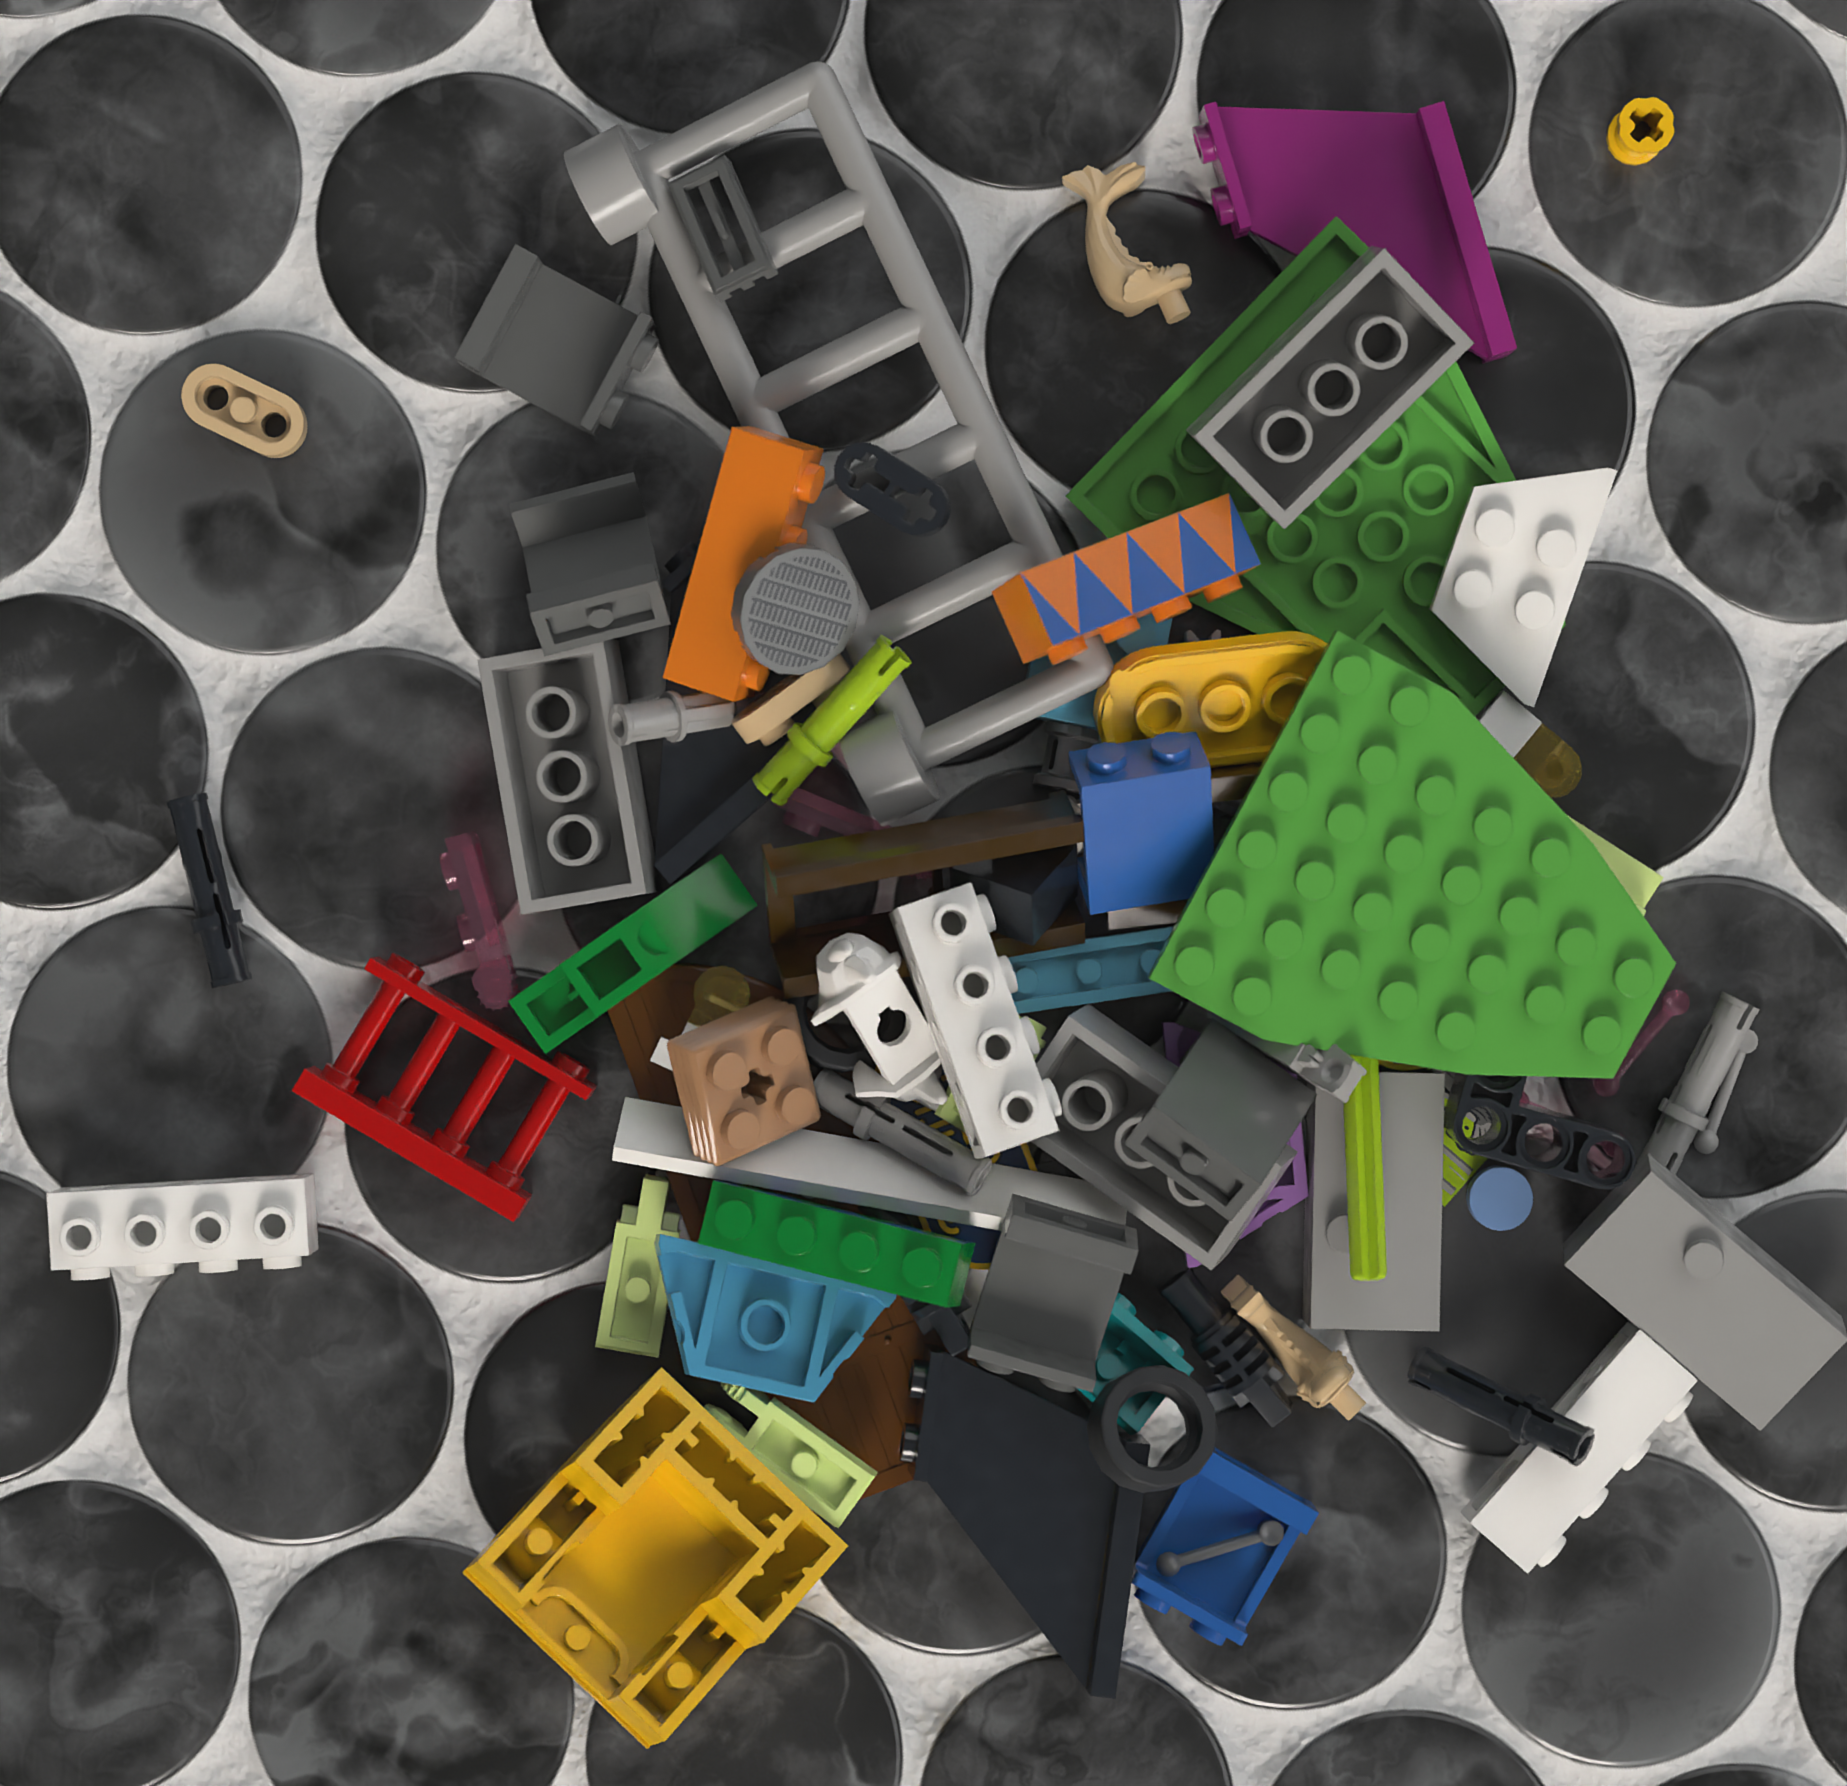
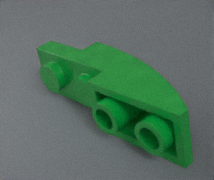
[508,853,758,1054]

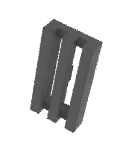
[667,155,779,302]

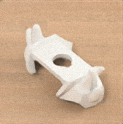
[811,933,948,1111]

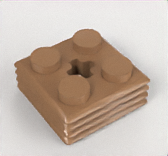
[667,996,821,1166]

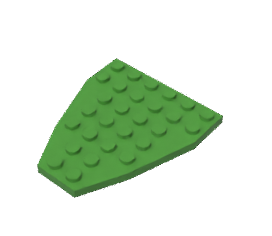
[1065,216,1566,716]
[1147,631,1676,1078]

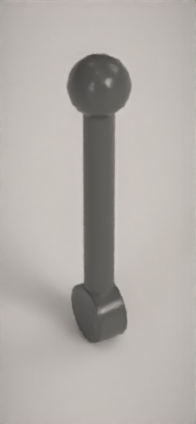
[1156,1519,1284,1577]

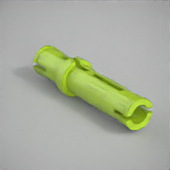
[752,635,912,806]

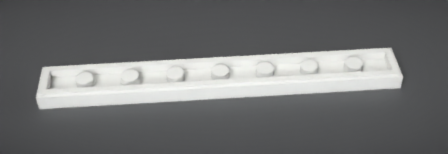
[612,1097,1127,1231]

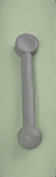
[1694,1029,1758,1154]

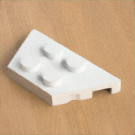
[1429,468,1617,707]

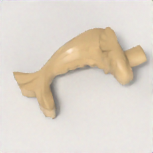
[1062,162,1192,324]
[1221,1274,1366,1421]

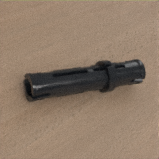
[166,793,252,988]
[1407,1346,1595,1467]

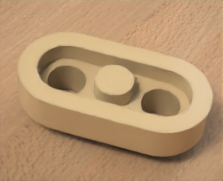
[181,364,308,458]
[731,654,850,746]

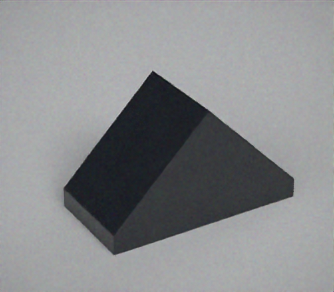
[949,844,1078,946]

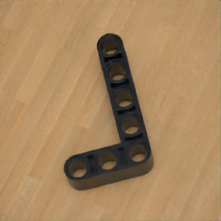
[1444,1073,1636,1189]

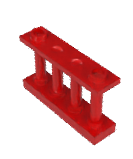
[292,953,597,1222]

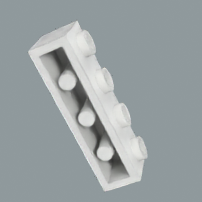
[889,882,1062,1159]
[46,1173,318,1280]
[1461,1322,1698,1573]

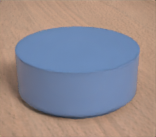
[1466,1165,1533,1231]

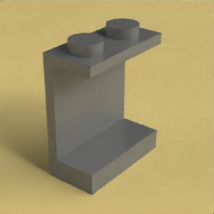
[454,244,659,438]
[509,472,671,656]
[1124,1018,1318,1222]
[967,1193,1139,1392]

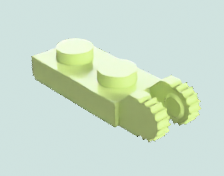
[704,1382,878,1528]

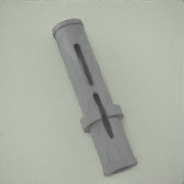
[1637,991,1760,1175]
[813,1068,992,1196]

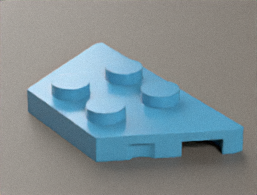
[654,1234,897,1402]

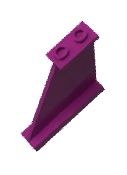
[1192,101,1517,364]

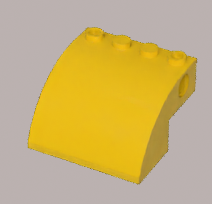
[462,1367,848,1749]

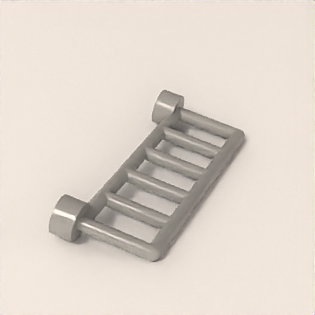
[564,61,1114,826]

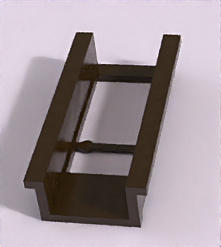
[761,790,1085,1000]

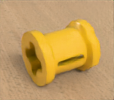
[1606,97,1675,166]

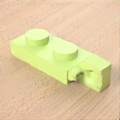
[595,1174,681,1358]

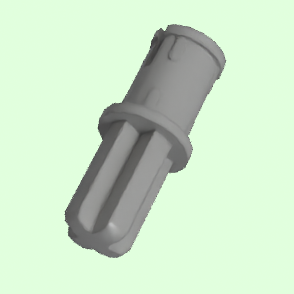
[608,690,737,746]

